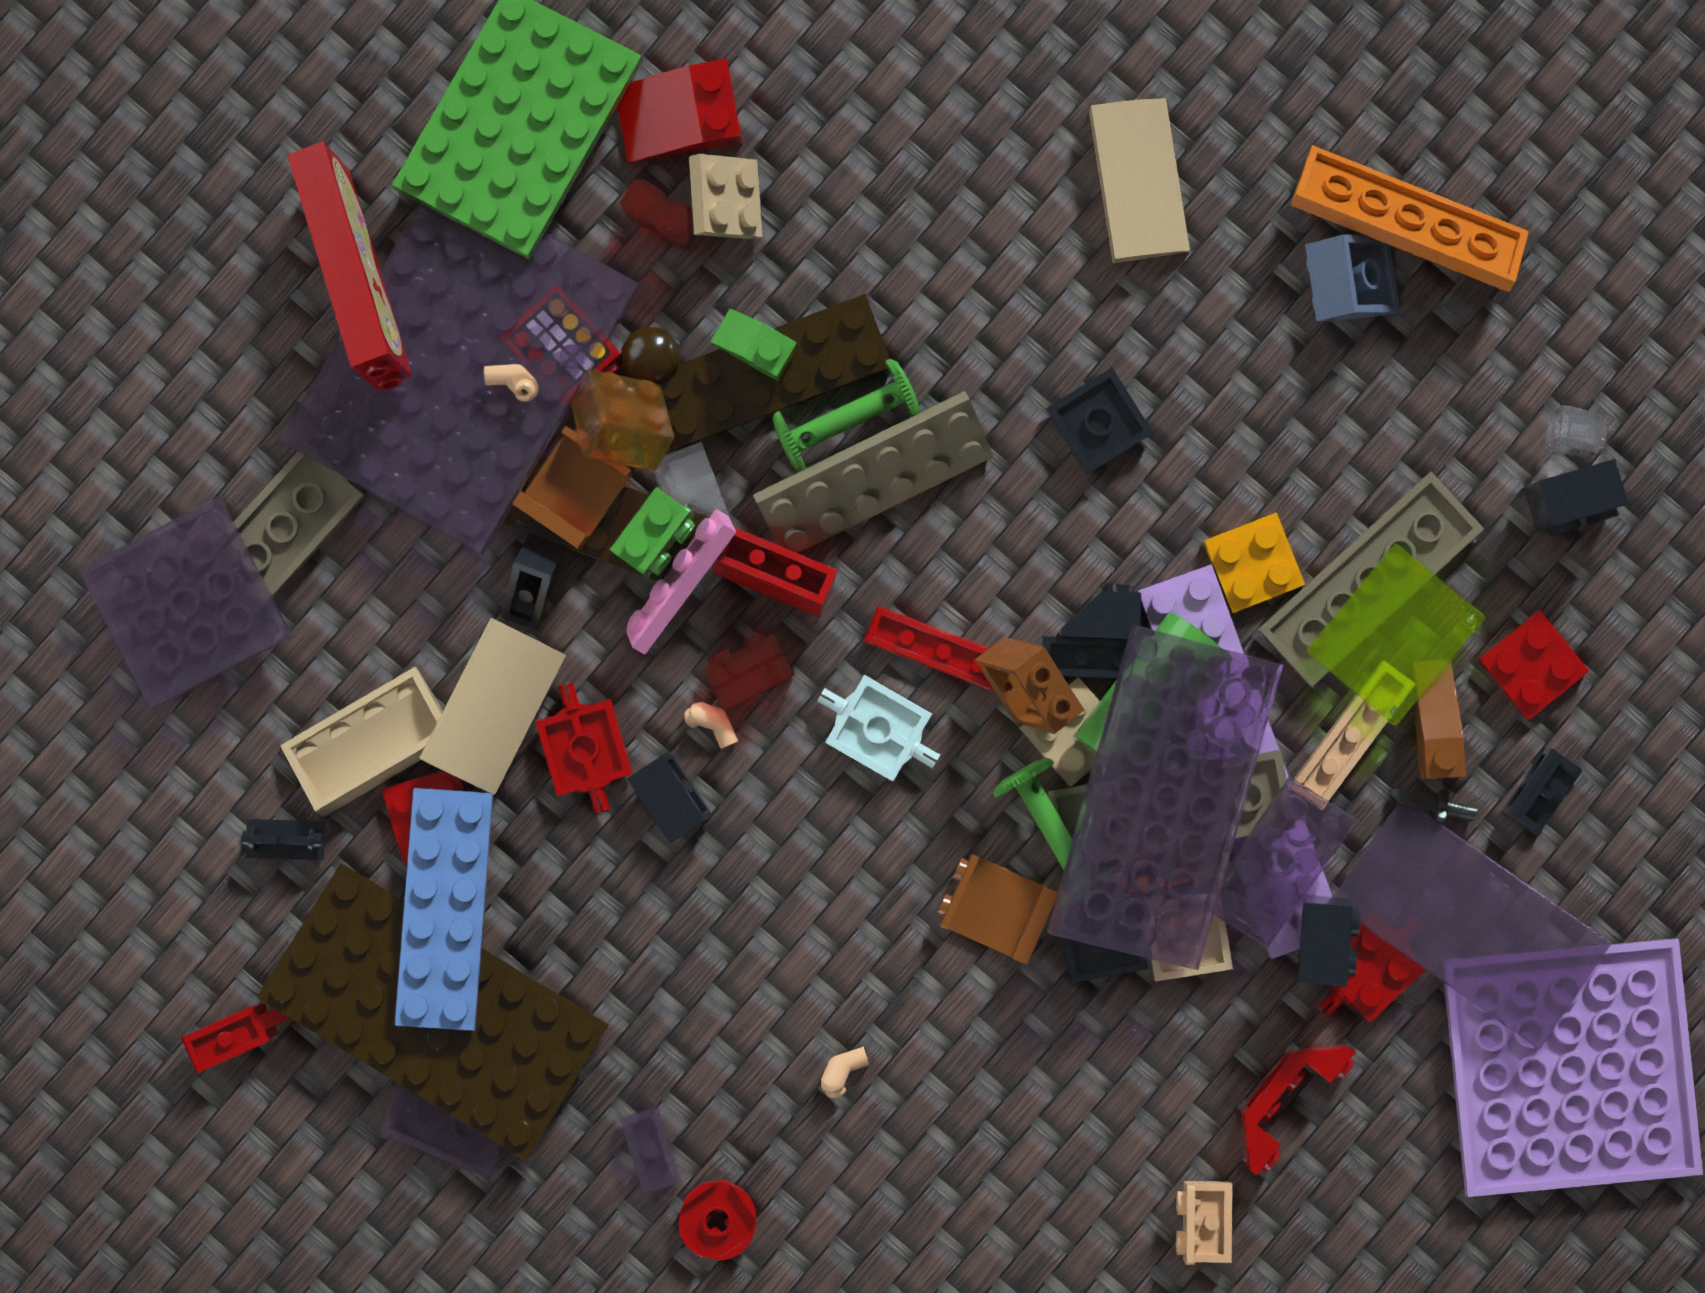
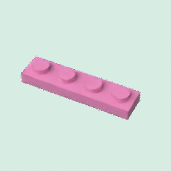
[626,509,736,655]

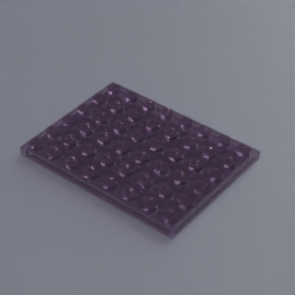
[279,203,640,556]

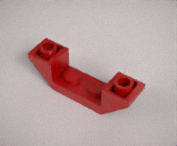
[1240,1044,1356,1175]

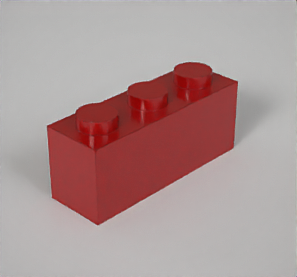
[712,527,838,618]

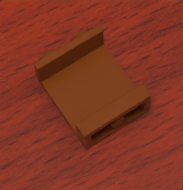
[512,426,633,551]
[936,854,1059,965]

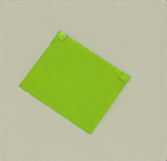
[1305,543,1486,726]

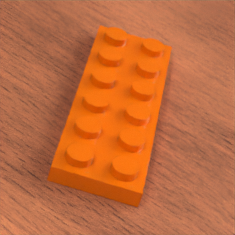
[1290,145,1529,292]

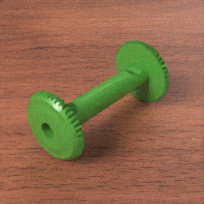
[772,359,921,473]
[993,757,1117,906]

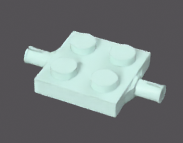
[817,675,940,781]

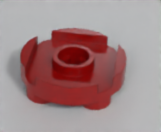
[679,1180,757,1260]

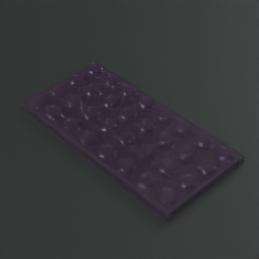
[1047,624,1283,970]

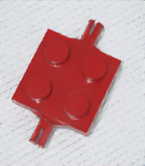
[535,682,633,814]
[1316,911,1427,1023]

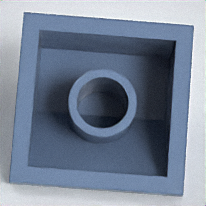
[1305,235,1400,321]

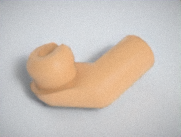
[484,364,538,402]
[684,702,738,749]
[821,1046,869,1099]

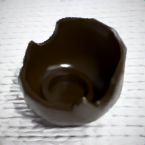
[621,327,680,386]

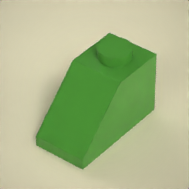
[710,309,798,382]

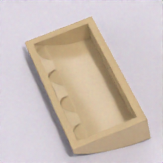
[1089,98,1190,264]
[420,618,566,795]
[280,667,443,817]

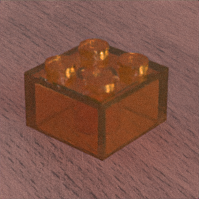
[571,369,674,471]

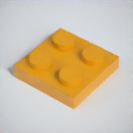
[1203,512,1305,614]

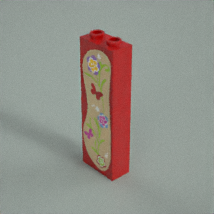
[287,141,413,390]

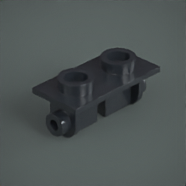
[242,819,325,860]

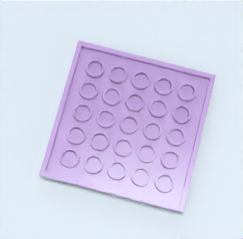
[1442,938,1703,1197]

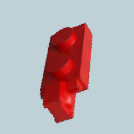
[181,1003,291,1074]

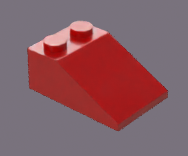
[618,59,742,164]

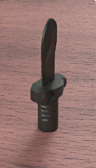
[1391,788,1477,823]

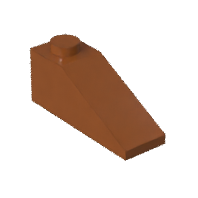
[1411,660,1466,779]

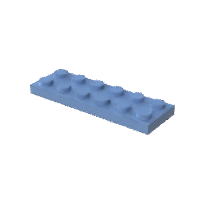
[395,788,493,1031]

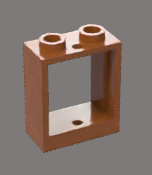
[975,637,1084,734]

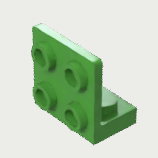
[610,487,696,578]

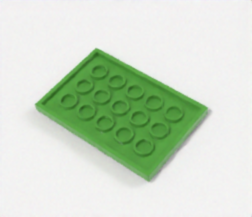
[392,0,643,260]

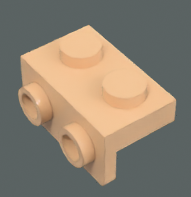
[1176,1181,1232,1265]

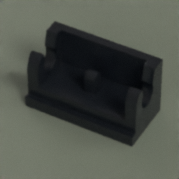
[1501,748,1582,837]
[627,751,713,844]

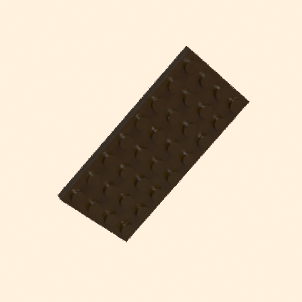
[256,863,609,1161]

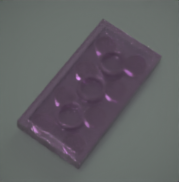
[1201,776,1356,948]

